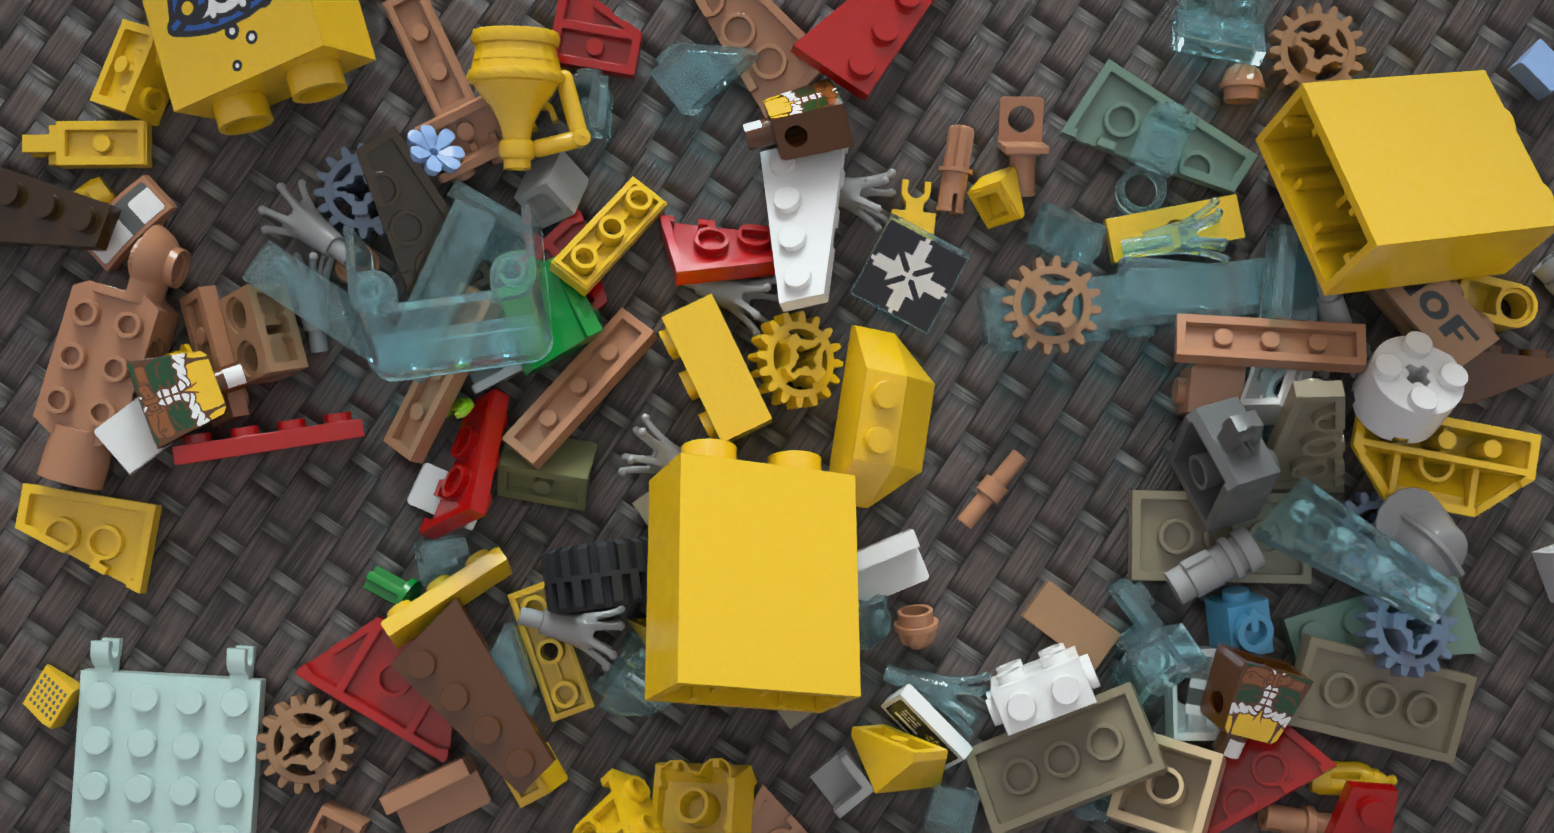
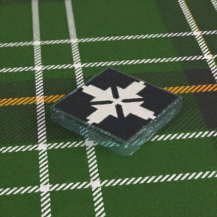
[850,213,971,335]

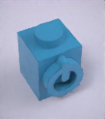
[1204,586,1274,654]

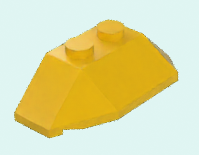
[829,325,935,508]
[1350,414,1542,517]

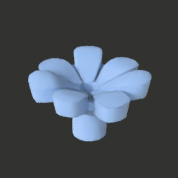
[407,125,465,176]

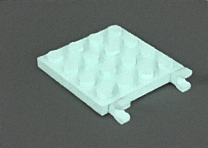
[70,637,266,833]

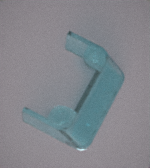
[344,205,553,381]

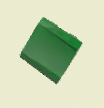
[490,257,603,376]

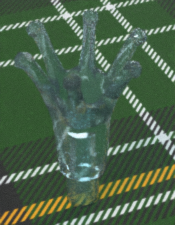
[1121,197,1230,264]
[883,664,991,738]

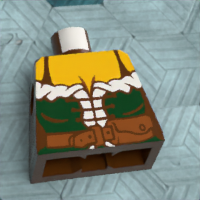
[743,78,853,161]
[126,351,248,450]
[1200,643,1314,759]

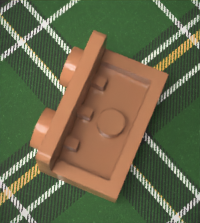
[414,95,503,184]

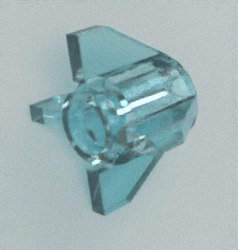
[591,632,670,716]

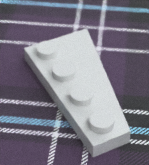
[760,147,849,312]

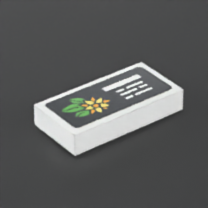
[881,684,973,770]

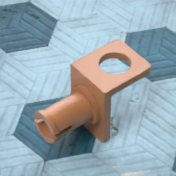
[997,96,1050,197]

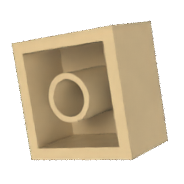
[1106,733,1227,833]

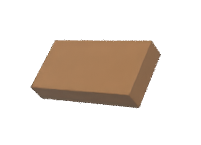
[1020,580,1121,670]

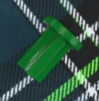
[363,566,422,606]

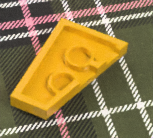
[15,483,162,594]

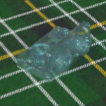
[1172,0,1272,67]

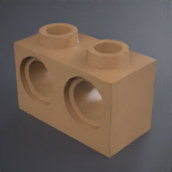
[219,281,309,385]

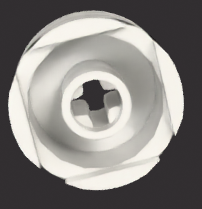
[1351,331,1468,443]

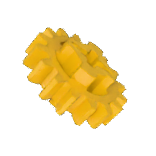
[748,311,843,410]

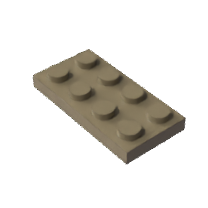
[1128,490,1312,584]
[1287,633,1477,764]
[966,681,1169,833]

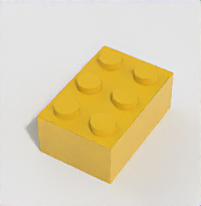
[659,293,772,443]

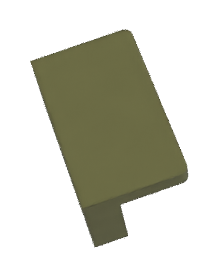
[497,438,597,511]

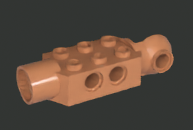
[33,224,191,490]

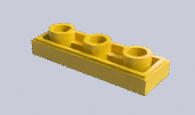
[549,177,668,297]
[1103,194,1245,265]
[381,547,513,649]
[507,582,596,722]

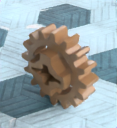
[1264,3,1366,95]
[1000,255,1102,356]
[256,692,359,794]

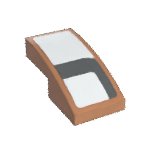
[87,175,178,271]

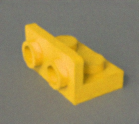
[90,19,170,126]

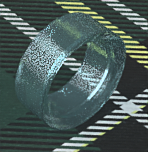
[1115,165,1167,214]

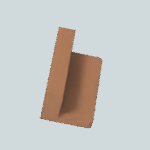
[379,752,492,833]

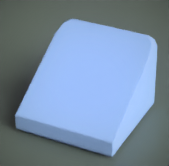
[1507,39,1554,101]

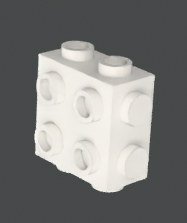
[985,643,1100,736]

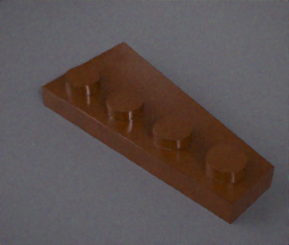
[390,597,556,795]

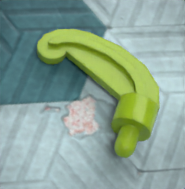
[446,397,474,419]

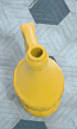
[466,25,591,171]

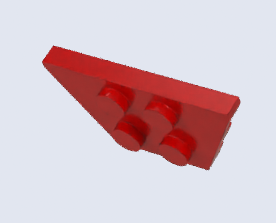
[295,616,453,763]

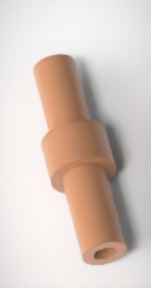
[957,449,1027,529]

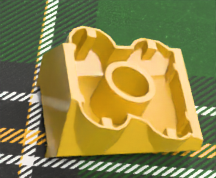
[652,758,758,833]

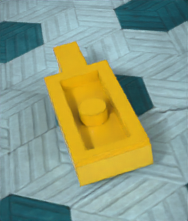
[22,120,152,169]

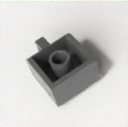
[1168,396,1281,533]

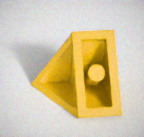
[851,724,948,794]

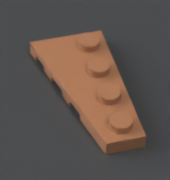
[695,0,822,118]

